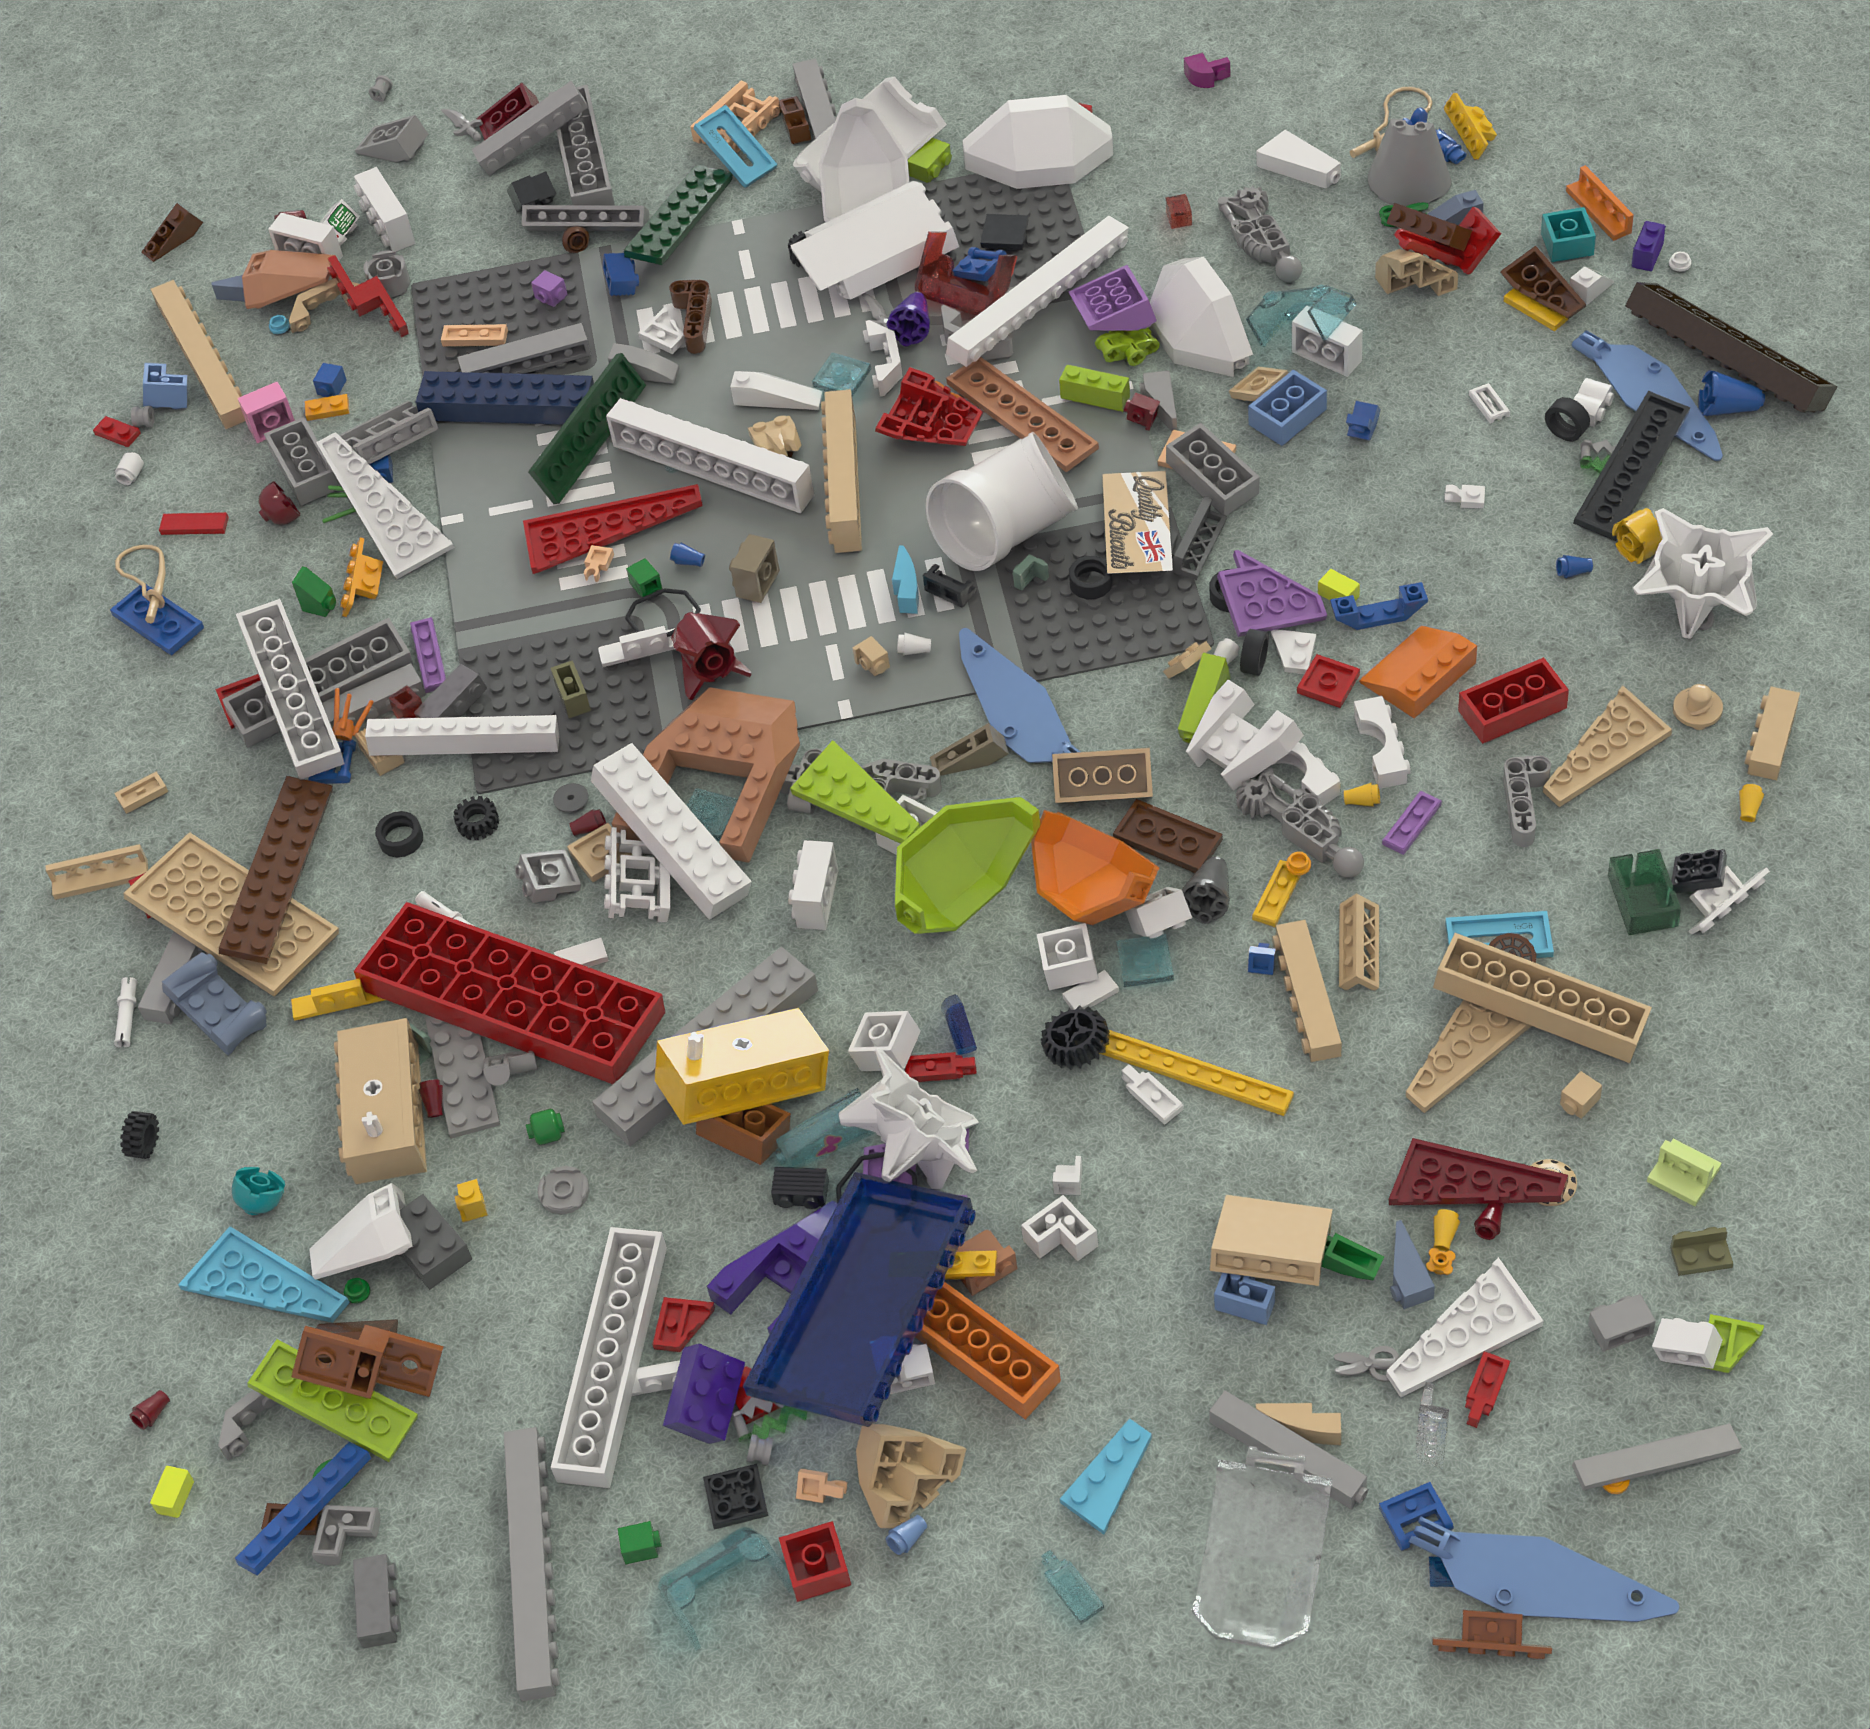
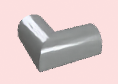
[483,1050,538,1086]
[312,1505,380,1565]

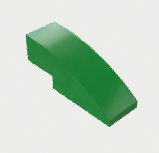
[1321,1233,1384,1281]

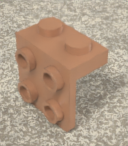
[949,1230,1017,1296]

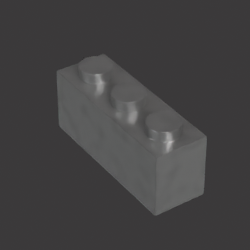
[414,664,487,718]
[353,1554,401,1648]

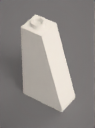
[1256,130,1341,188]

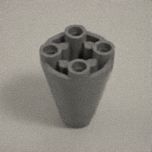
[1182,856,1230,924]

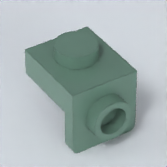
[1012,554,1049,591]

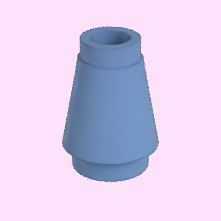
[886,1515,927,1555]

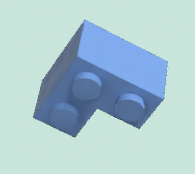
[143,363,188,409]
[1214,1273,1275,1325]

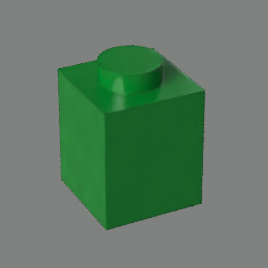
[626,558,663,597]
[617,1521,662,1565]

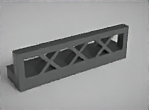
[1171,496,1227,580]

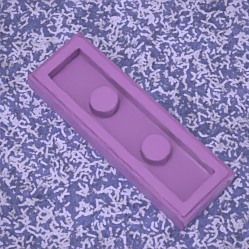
[1382,791,1442,855]

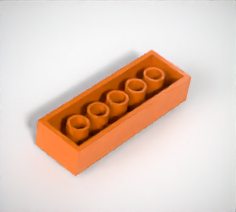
[899,1278,1061,1420]

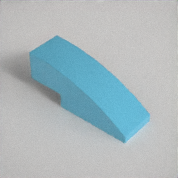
[892,545,919,614]

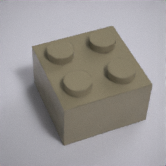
[729,534,780,603]

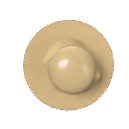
[1673,684,1723,730]

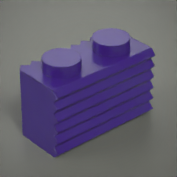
[1631,221,1666,272]

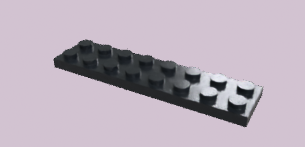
[1573,391,1690,541]

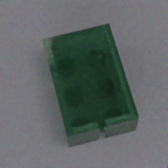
[1608,849,1681,936]

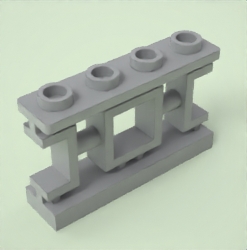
[339,401,439,464]

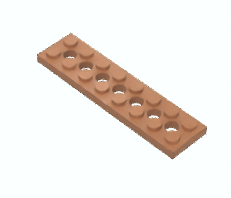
[946,357,1099,472]

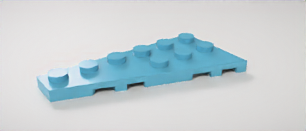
[178,1226,349,1323]

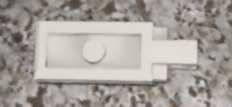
[1121,1065,1184,1125]

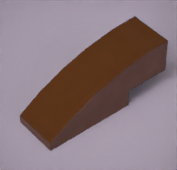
[779,96,811,144]

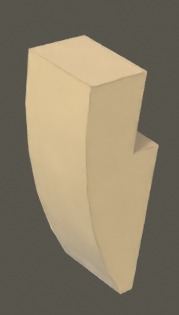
[1256,1403,1341,1445]

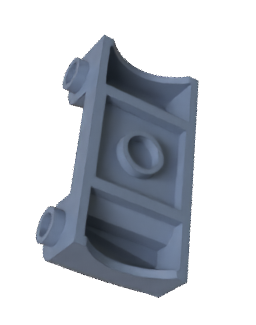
[162,952,267,1056]

